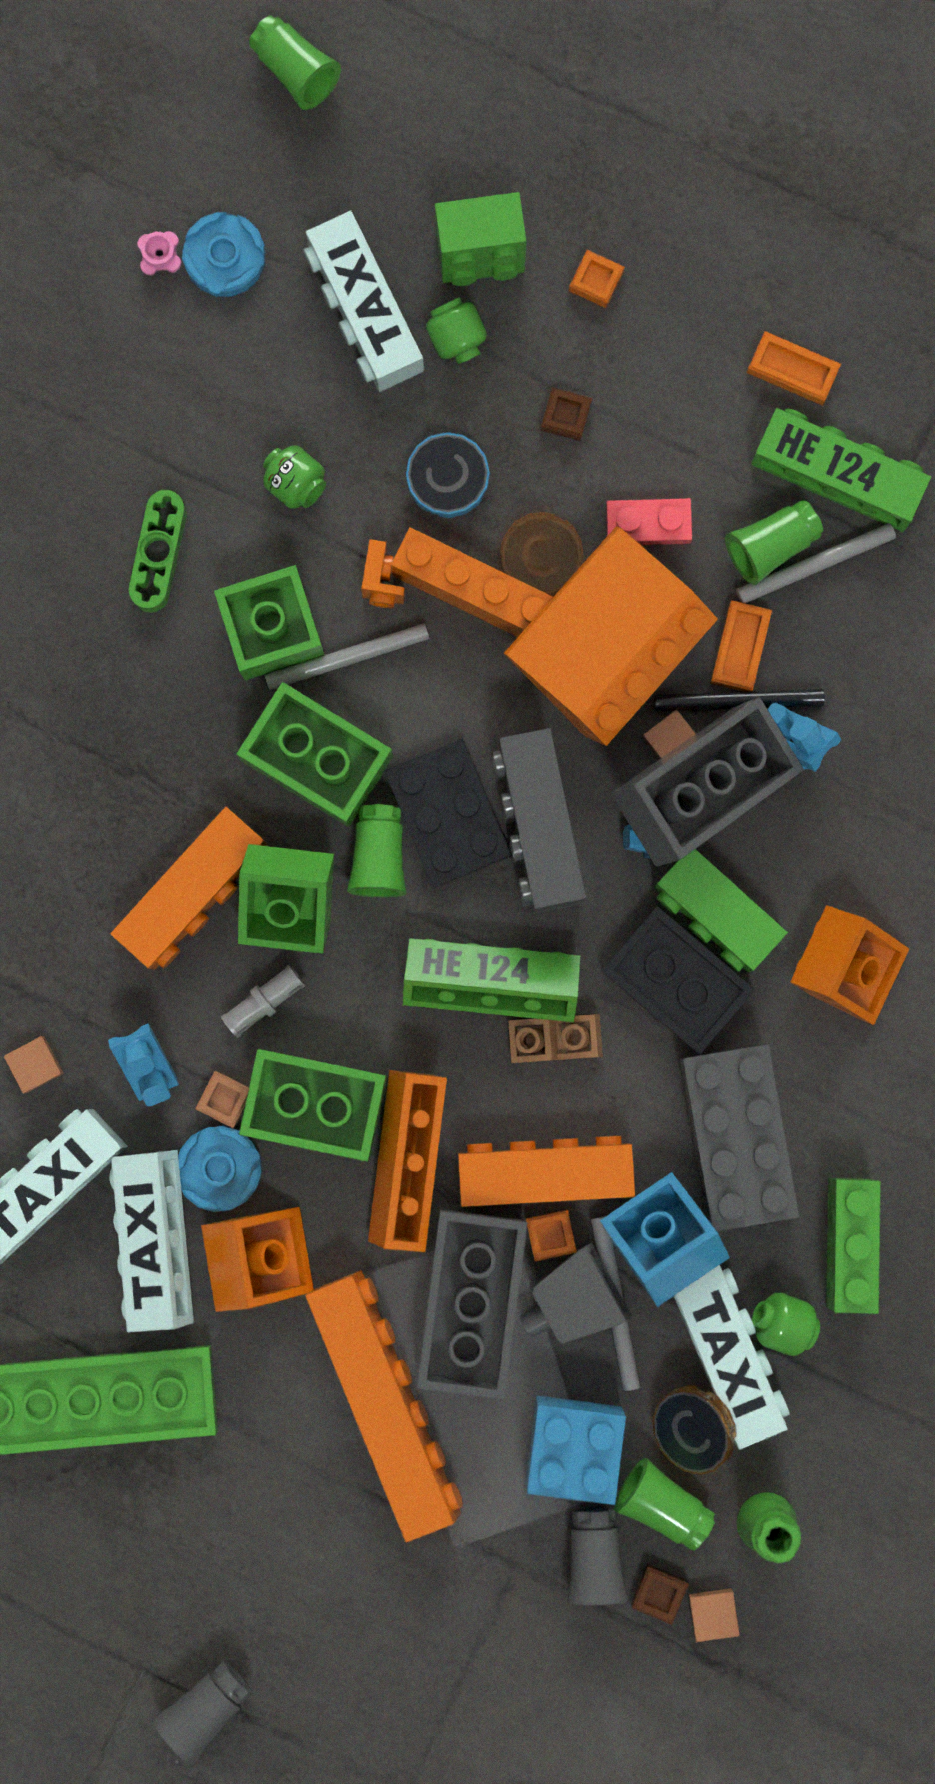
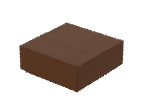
[541,387,592,441]
[631,1564,689,1625]

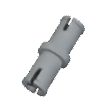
[221,964,306,1038]

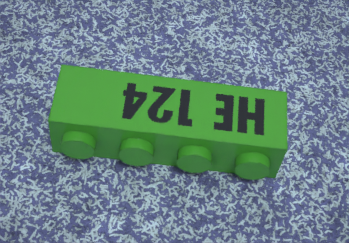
[751,408,932,532]
[403,938,580,1022]

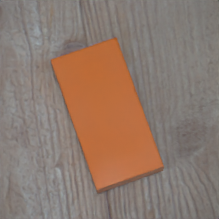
[747,331,841,406]
[710,600,772,692]

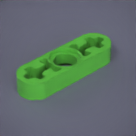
[129,490,187,613]

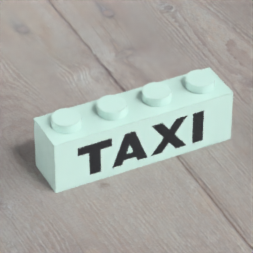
[303,211,424,392]
[0,1109,128,1264]
[110,1150,194,1332]
[674,1265,790,1450]

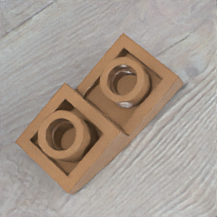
[508,1014,603,1063]

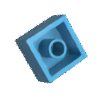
[600,1172,730,1307]
[525,1395,626,1505]

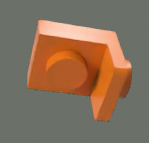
[361,539,405,608]

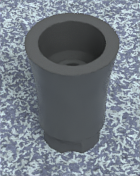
[568,1508,629,1605]
[152,1661,252,1766]

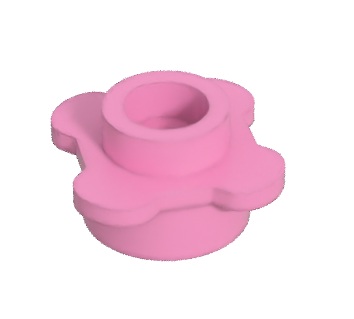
[137,231,181,275]

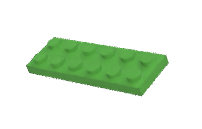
[0,1345,218,1455]

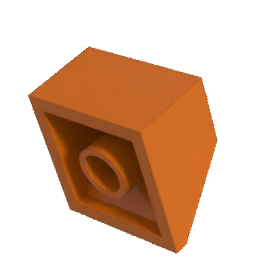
[790,905,909,1025]
[201,1207,314,1312]

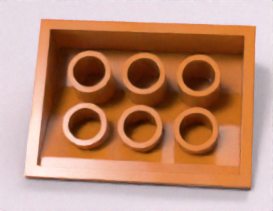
[503,526,718,746]

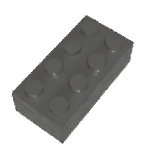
[611,697,804,867]
[492,728,586,915]
[678,1044,799,1231]
[417,1208,528,1400]

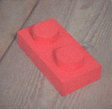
[606,498,692,545]

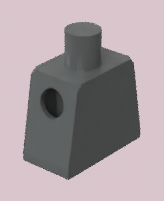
[520,1243,632,1344]

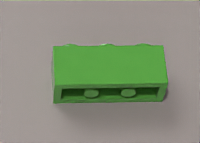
[654,849,788,973]
[826,1178,880,1314]

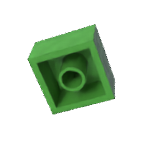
[435,192,526,286]
[214,565,325,680]
[238,844,334,954]

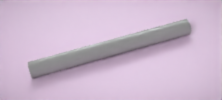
[736,523,896,603]
[264,623,429,691]
[591,1216,640,1391]

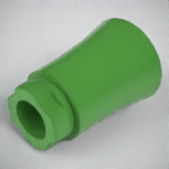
[249,15,341,110]
[725,500,824,585]
[347,804,407,898]
[614,1458,715,1551]
[737,1492,801,1563]

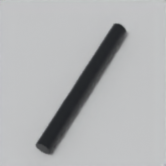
[654,689,825,712]

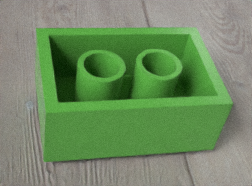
[237,682,394,827]
[239,1049,388,1162]

